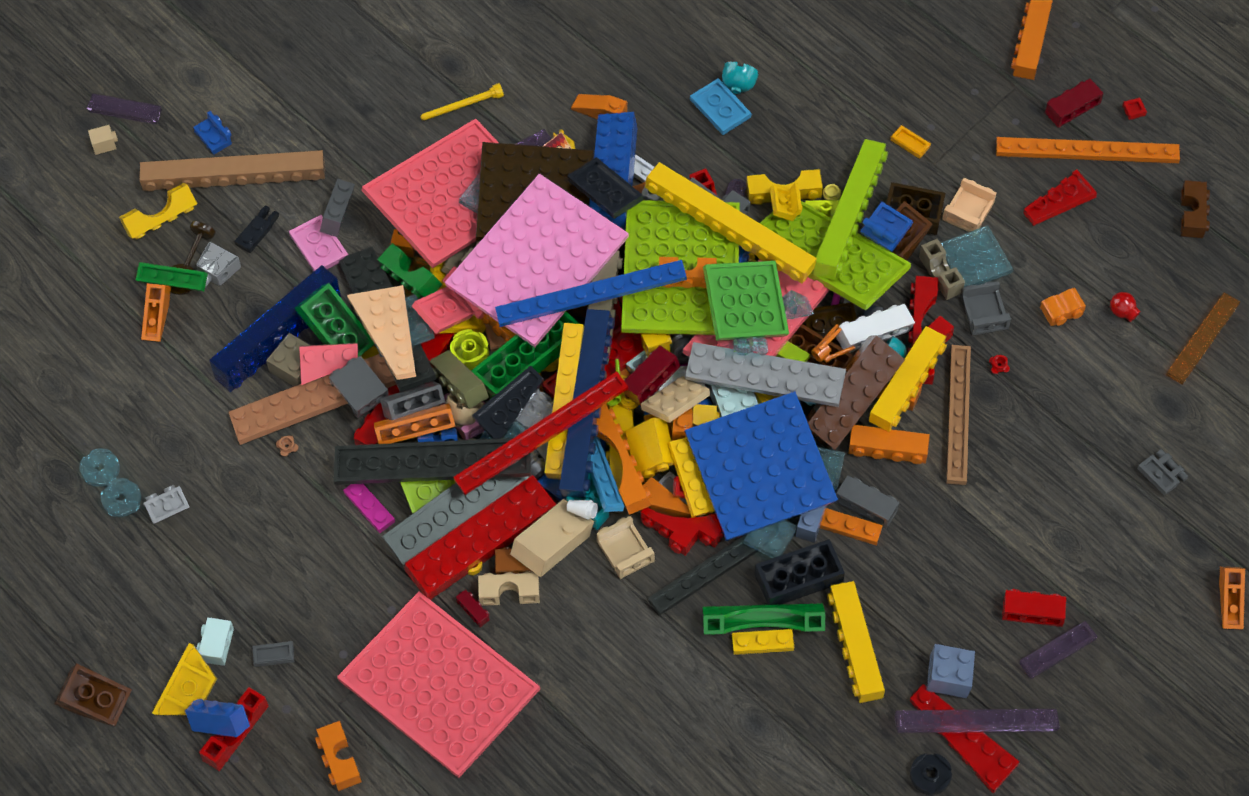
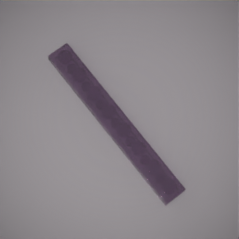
[895,709,1060,733]

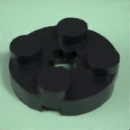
[910,753,952,796]

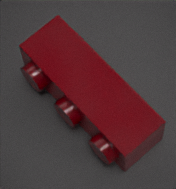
[456,589,490,628]

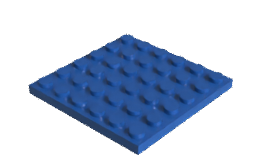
[685,391,838,541]

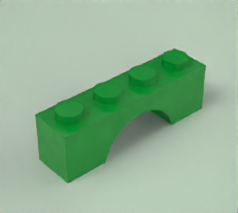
[377,243,443,298]

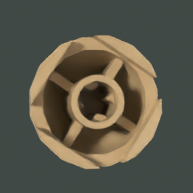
[445,394,484,427]

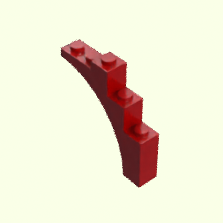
[640,507,744,556]

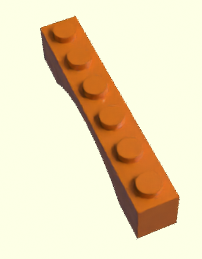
[596,404,652,515]

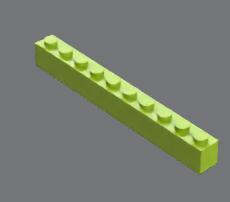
[813,139,888,280]

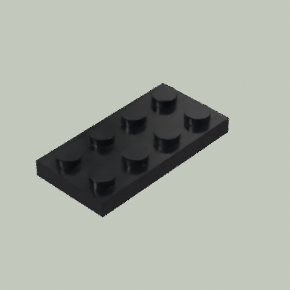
[567,157,643,219]

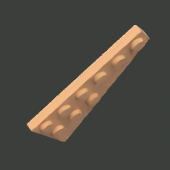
[347,285,416,380]

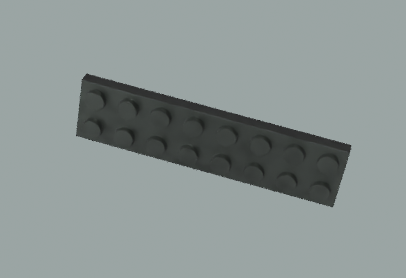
[382,474,532,568]

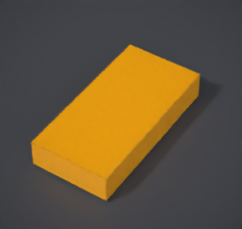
[890,125,931,159]

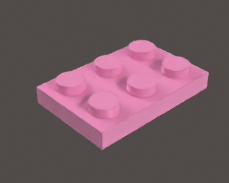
[289,215,348,275]

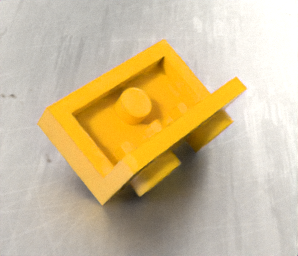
[770,183,803,221]

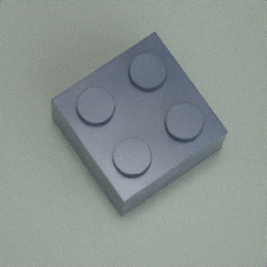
[927,644,975,698]

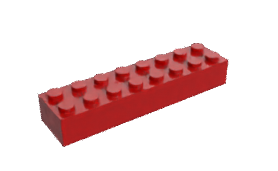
[405,475,557,600]

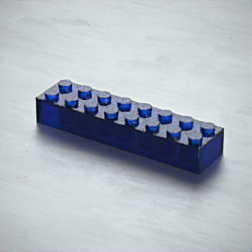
[209,265,341,392]

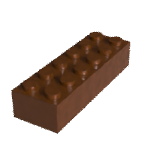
[806,335,905,450]

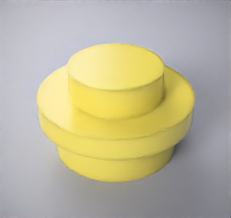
[823,184,841,200]

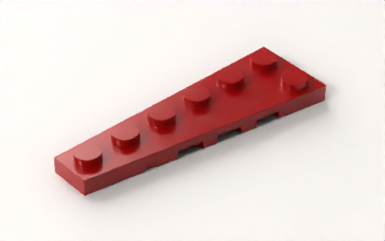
[910,684,1020,793]

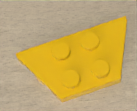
[152,643,217,715]

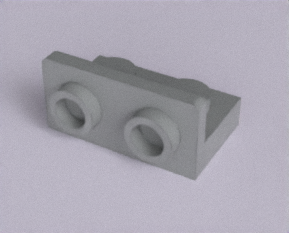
[143,485,189,524]

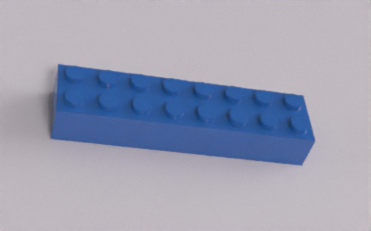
[589,112,637,230]

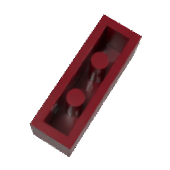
[1045,79,1104,128]
[624,345,680,406]

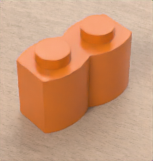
[1040,288,1086,326]

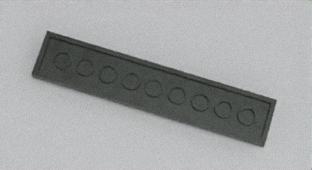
[339,246,436,393]
[334,438,531,485]

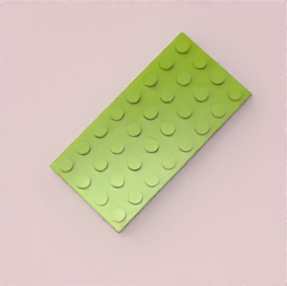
[760,201,911,310]

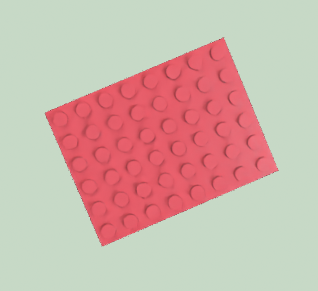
[362,119,499,268]
[337,591,540,778]

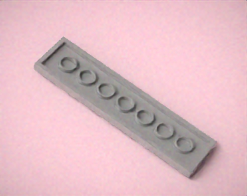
[685,342,846,407]

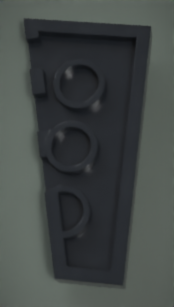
[472,366,544,439]

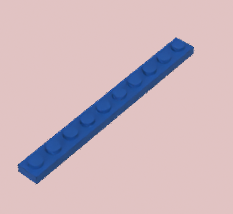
[495,260,687,327]

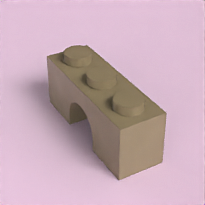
[919,239,965,300]

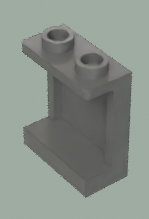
[961,282,1011,335]
[329,355,389,418]

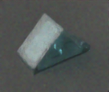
[782,290,813,320]

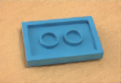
[690,78,751,135]

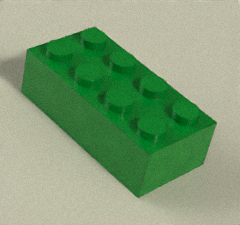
[294,283,375,357]

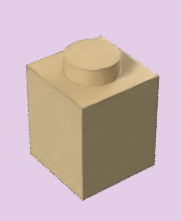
[88,125,118,155]

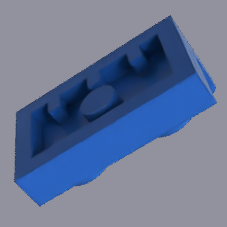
[193,111,232,155]

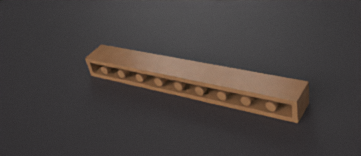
[140,150,325,191]

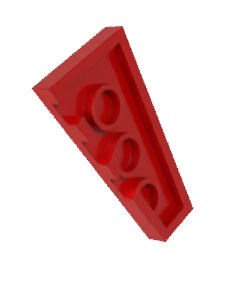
[1024,169,1097,226]

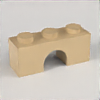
[478,571,540,606]

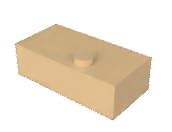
[510,499,594,577]

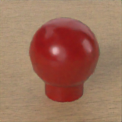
[1110,292,1141,322]

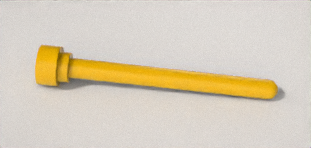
[421,83,504,120]

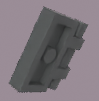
[1137,449,1189,496]

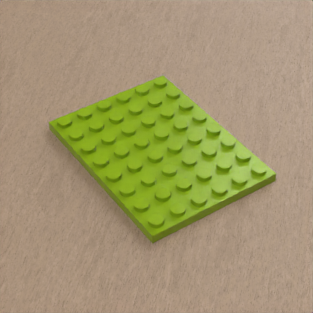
[621,200,740,335]

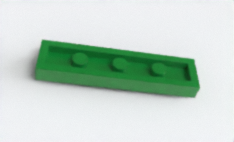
[136,262,208,291]

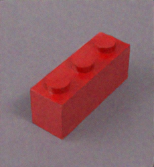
[1002,589,1066,627]

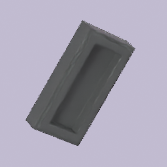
[252,641,295,667]

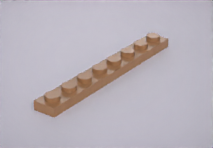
[946,345,971,485]

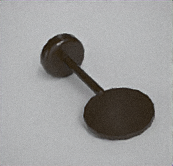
[170,221,216,295]

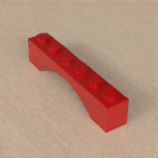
[907,276,938,385]

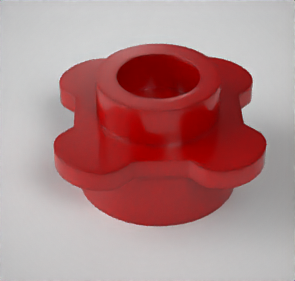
[989,355,1010,374]

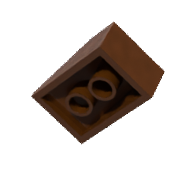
[869,201,933,261]
[55,664,132,727]

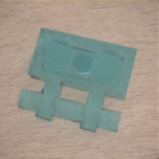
[733,337,768,356]

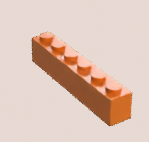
[1011,0,1053,80]

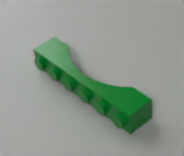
[703,603,825,634]

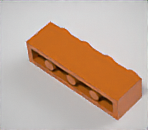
[374,403,456,444]
[848,425,930,464]

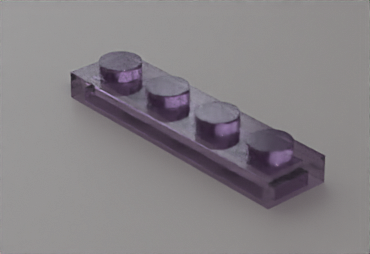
[87,93,162,125]
[1019,621,1098,679]

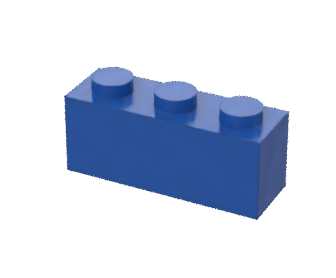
[185,699,250,737]

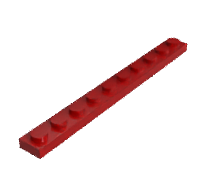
[453,372,628,495]

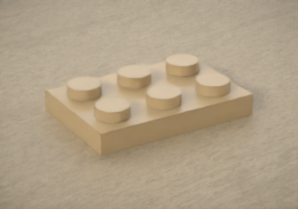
[641,377,710,423]

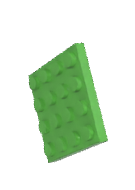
[703,261,789,341]

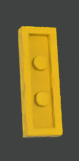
[732,629,794,655]

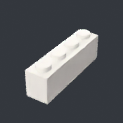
[836,304,915,353]

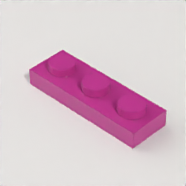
[343,484,395,533]

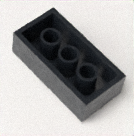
[755,539,845,605]

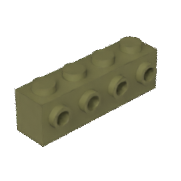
[429,350,489,409]

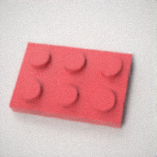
[412,287,475,334]

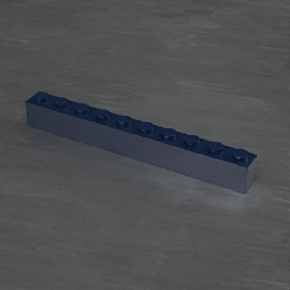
[559,309,615,498]

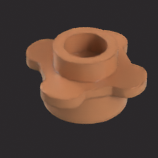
[276,436,299,457]

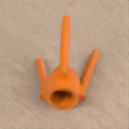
[811,324,855,363]

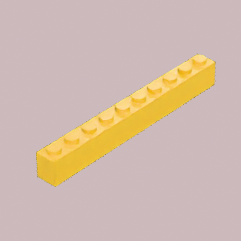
[645,162,817,284]

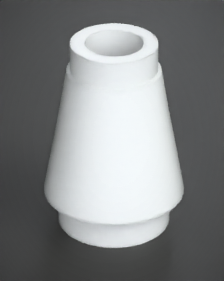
[567,500,598,520]

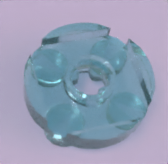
[80,448,120,486]
[101,478,141,517]

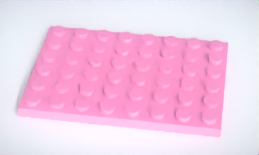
[445,174,629,347]

